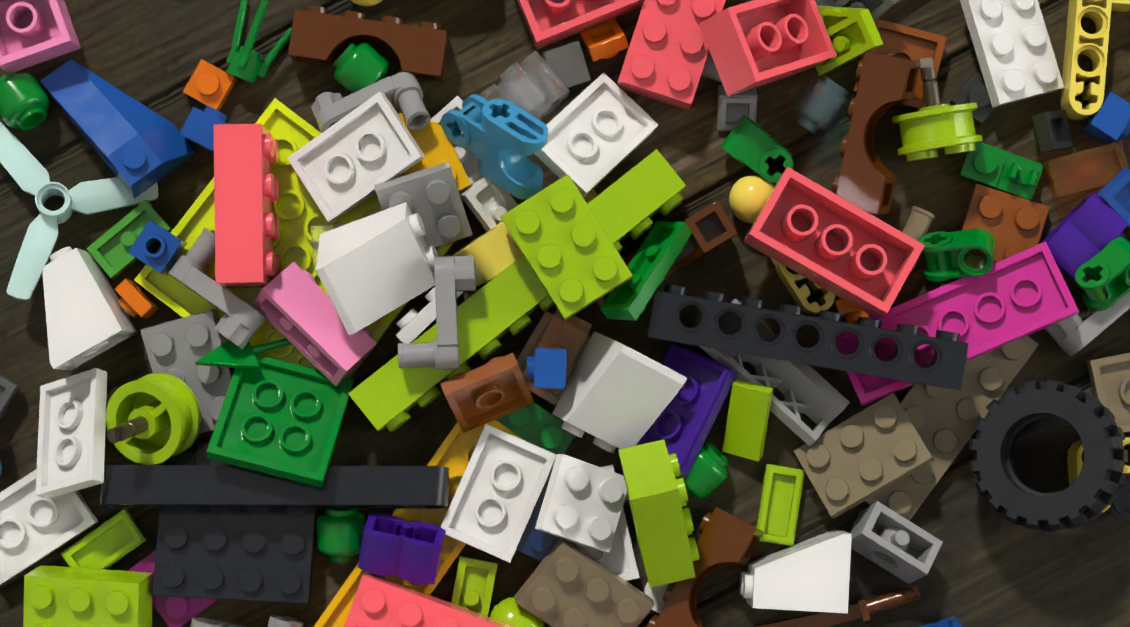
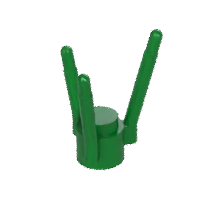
[226,0,292,84]

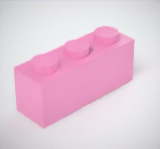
[253,262,377,386]

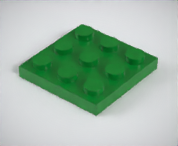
[206,354,354,488]

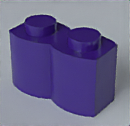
[1040,192,1128,280]
[358,513,446,585]

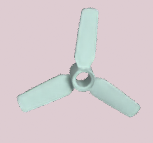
[0,122,159,301]

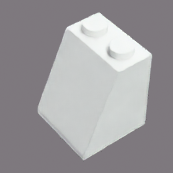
[316,202,439,335]
[42,246,138,371]
[552,331,687,453]
[740,529,852,614]

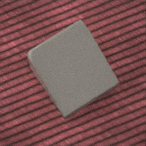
[543,41,591,92]
[717,85,757,131]

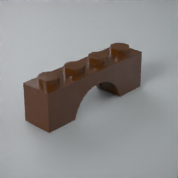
[288,5,449,82]
[832,52,921,214]
[595,200,738,315]
[647,507,763,627]

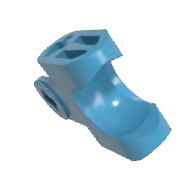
[441,94,548,199]

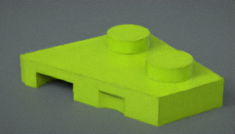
[815,5,883,76]

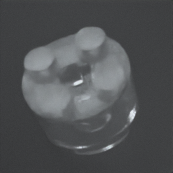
[480,51,570,119]

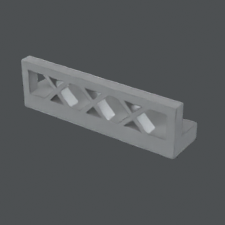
[700,298,849,446]

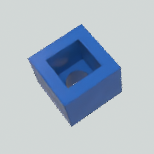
[1082,92,1130,145]
[179,106,227,153]
[128,220,187,276]
[526,348,567,389]

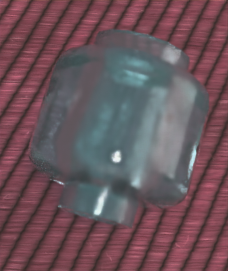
[793,75,850,134]

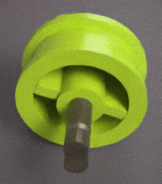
[892,57,983,161]
[106,372,202,465]

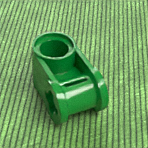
[720,115,793,183]
[918,228,996,281]
[1075,237,1130,311]

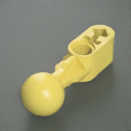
[729,175,835,315]

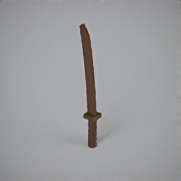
[752,585,921,627]

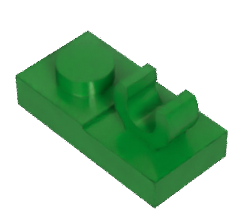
[957,142,1044,201]

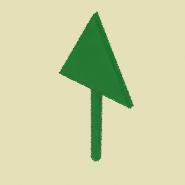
[195,338,292,369]

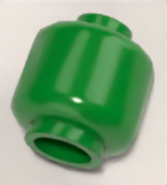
[332,42,390,94]
[0,72,50,131]
[675,441,729,499]
[317,509,367,563]

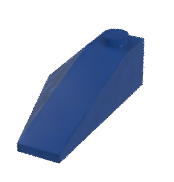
[40,59,196,199]

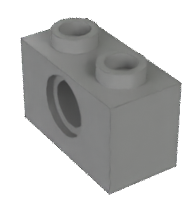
[849,501,943,584]

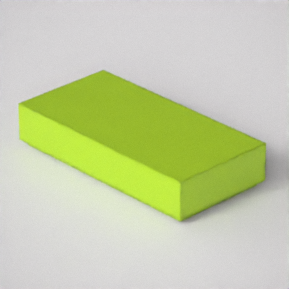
[722,379,773,462]
[756,464,805,546]
[61,508,148,569]

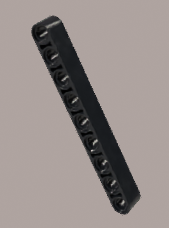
[100,465,449,509]

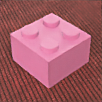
[0,0,81,73]

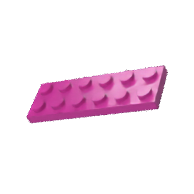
[835,241,1079,406]

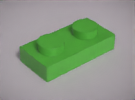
[86,200,172,279]

